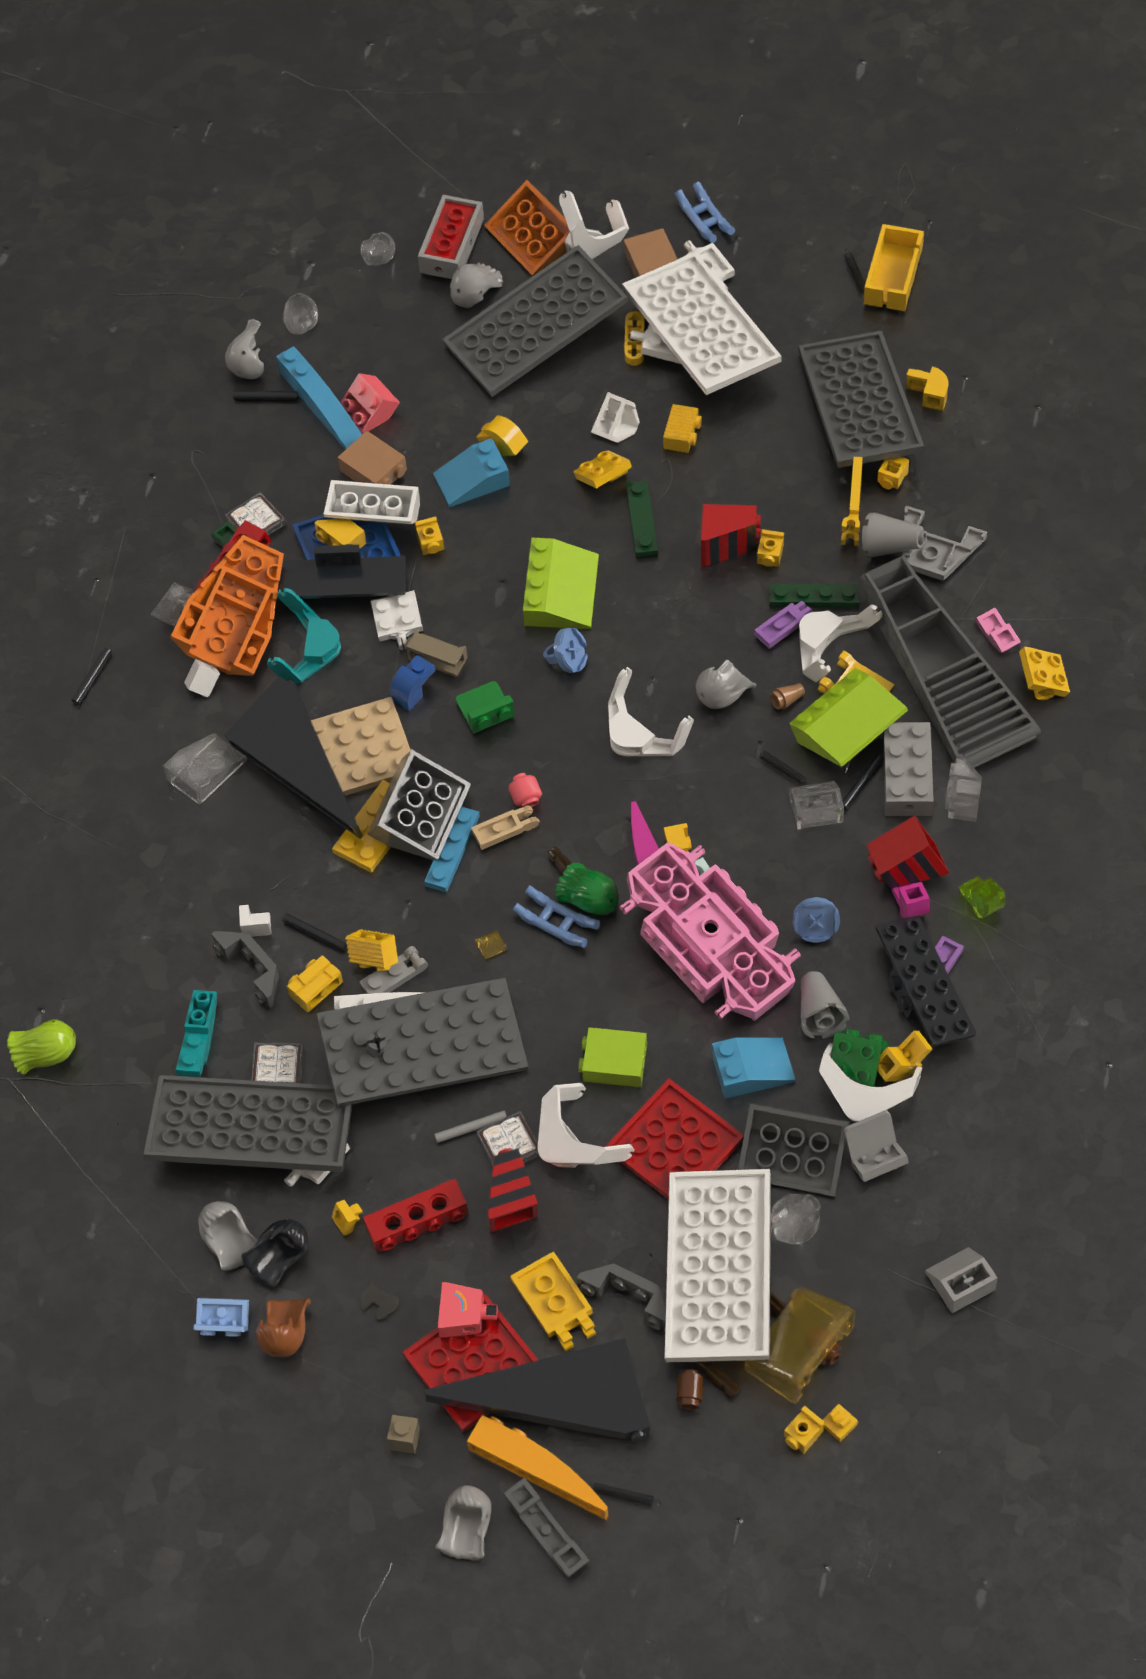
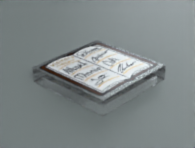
[225,492,286,535]
[251,1043,303,1083]
[476,1111,539,1165]

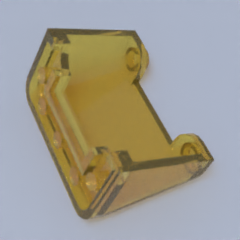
[745,1287,856,1404]

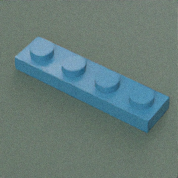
[424,807,480,893]

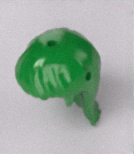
[555,863,619,915]

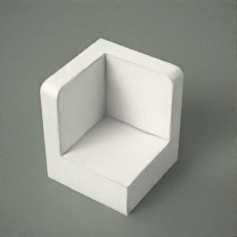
[184,659,220,697]
[239,905,271,937]

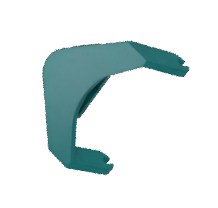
[267,588,341,683]

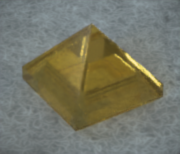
[475,930,507,959]

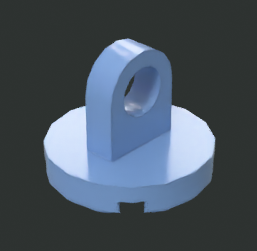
[543,628,588,673]
[792,897,840,943]

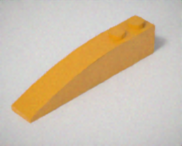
[467,1415,608,1520]

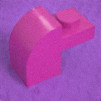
[892,882,930,918]

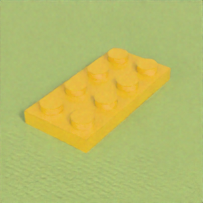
[332,780,391,873]

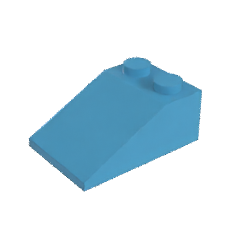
[433,438,510,508]
[712,1038,796,1099]

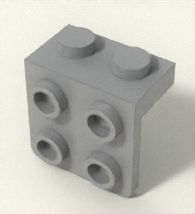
[844,1111,909,1182]

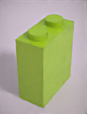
[578,1027,647,1088]

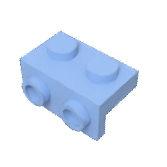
[194,1298,249,1336]

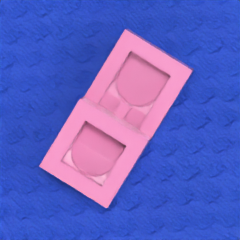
[975,608,1021,653]

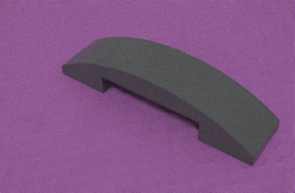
[504,1477,589,1578]

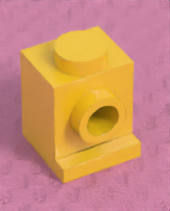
[878,456,909,489]
[415,517,444,555]
[757,529,784,567]
[664,823,692,852]
[784,1406,825,1453]

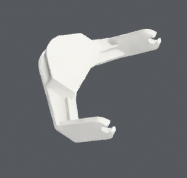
[559,191,629,259]
[799,605,883,682]
[608,667,694,756]
[819,1043,922,1122]
[538,1083,635,1168]

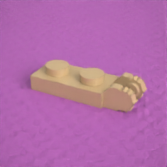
[471,806,539,850]

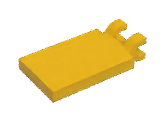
[841,457,863,546]
[510,1251,596,1352]

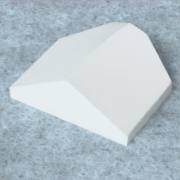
[591,392,639,443]

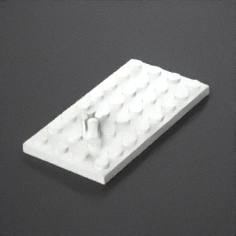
[622,252,781,395]
[665,1169,771,1362]

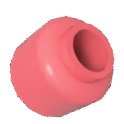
[508,773,542,807]

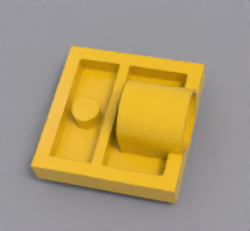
[573,450,632,488]
[1019,646,1070,700]

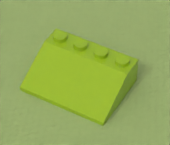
[523,538,599,629]
[789,668,908,767]

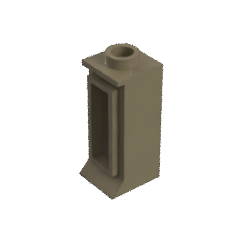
[405,629,468,677]

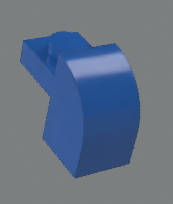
[390,655,435,711]

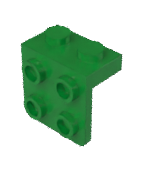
[456,681,515,734]
[830,1028,889,1087]

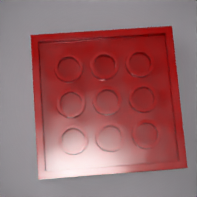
[605,1078,744,1200]
[403,1294,538,1433]

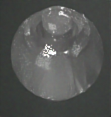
[770,1194,821,1245]

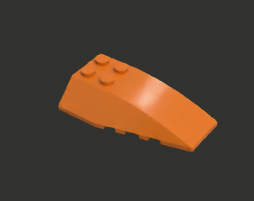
[170,535,284,676]

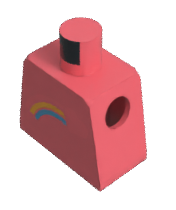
[438,1282,498,1337]

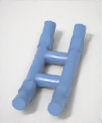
[674,182,735,243]
[512,885,600,947]

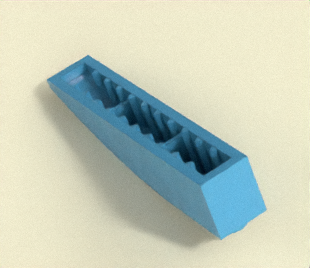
[276,346,362,450]

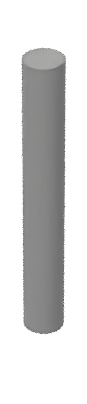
[434,1110,507,1143]

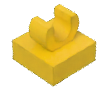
[331,1200,363,1236]
[823,1404,858,1442]

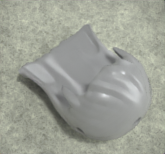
[450,263,503,308]
[225,319,264,379]
[696,659,756,709]
[198,1201,257,1271]
[436,1486,492,1561]

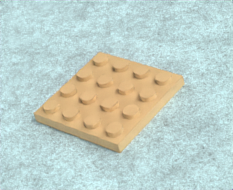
[311,697,411,796]

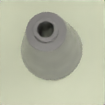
[862,513,927,557]
[800,971,849,1039]

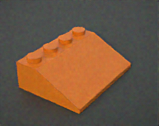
[484,180,570,276]

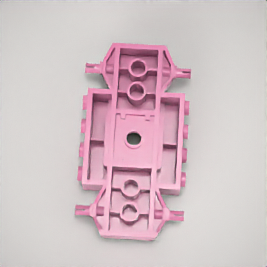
[620,842,801,1021]

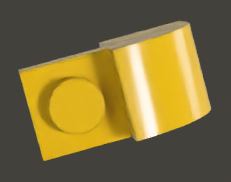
[906,367,948,411]
[476,415,528,456]
[878,1031,933,1082]

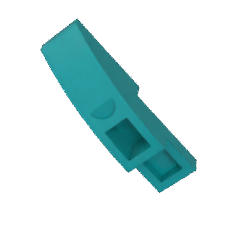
[176,990,217,1077]

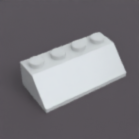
[324,480,420,524]

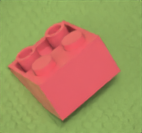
[340,373,400,434]

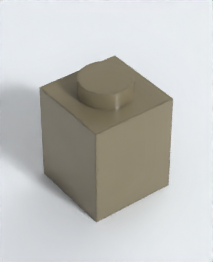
[387,1414,420,1454]

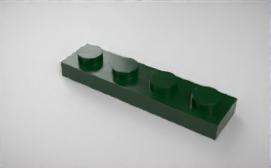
[770,584,860,608]

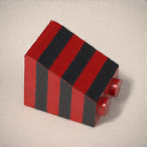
[701,504,761,567]
[866,816,949,889]
[488,1148,538,1233]

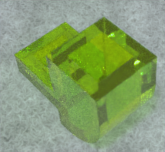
[959,876,1006,919]

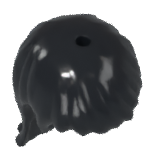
[241,1219,309,1287]

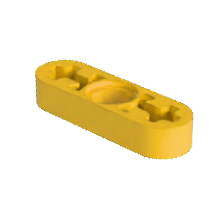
[624,311,645,366]

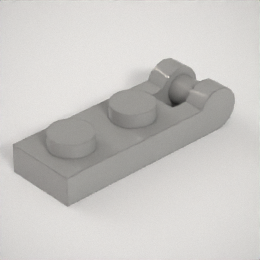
[359,946,428,994]

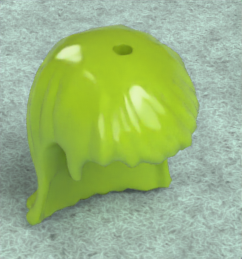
[7,1019,76,1074]

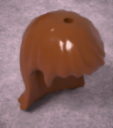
[255,1298,311,1358]

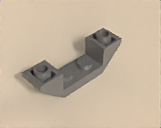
[211,931,279,1009]
[577,1263,666,1331]

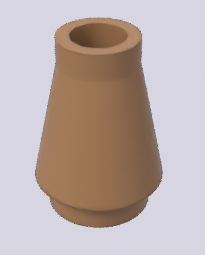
[770,683,805,710]

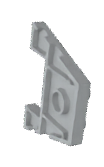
[902,506,987,581]

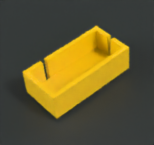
[864,224,924,311]

